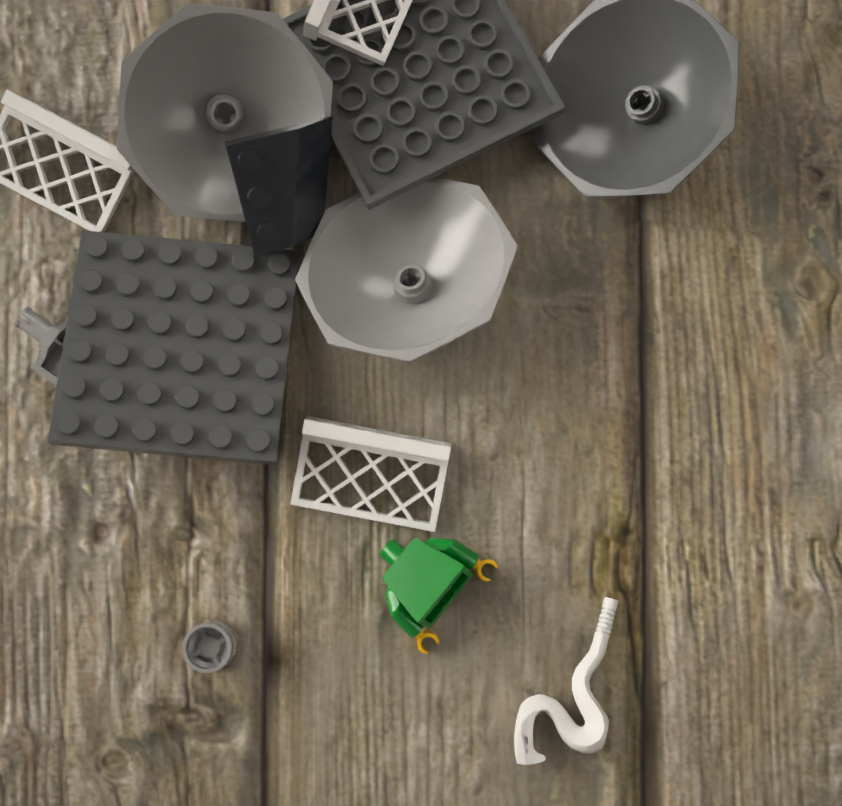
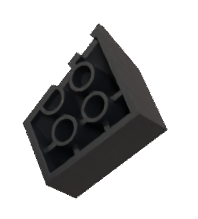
[225,116,333,256]

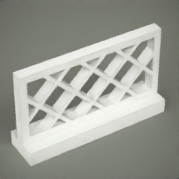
[303,0,413,66]
[0,90,137,232]
[290,416,452,532]

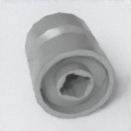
[182,620,239,673]

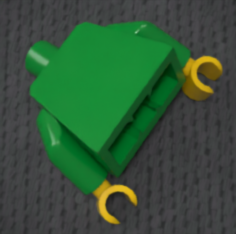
[380,538,498,654]

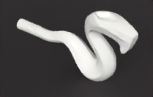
[514,597,619,765]

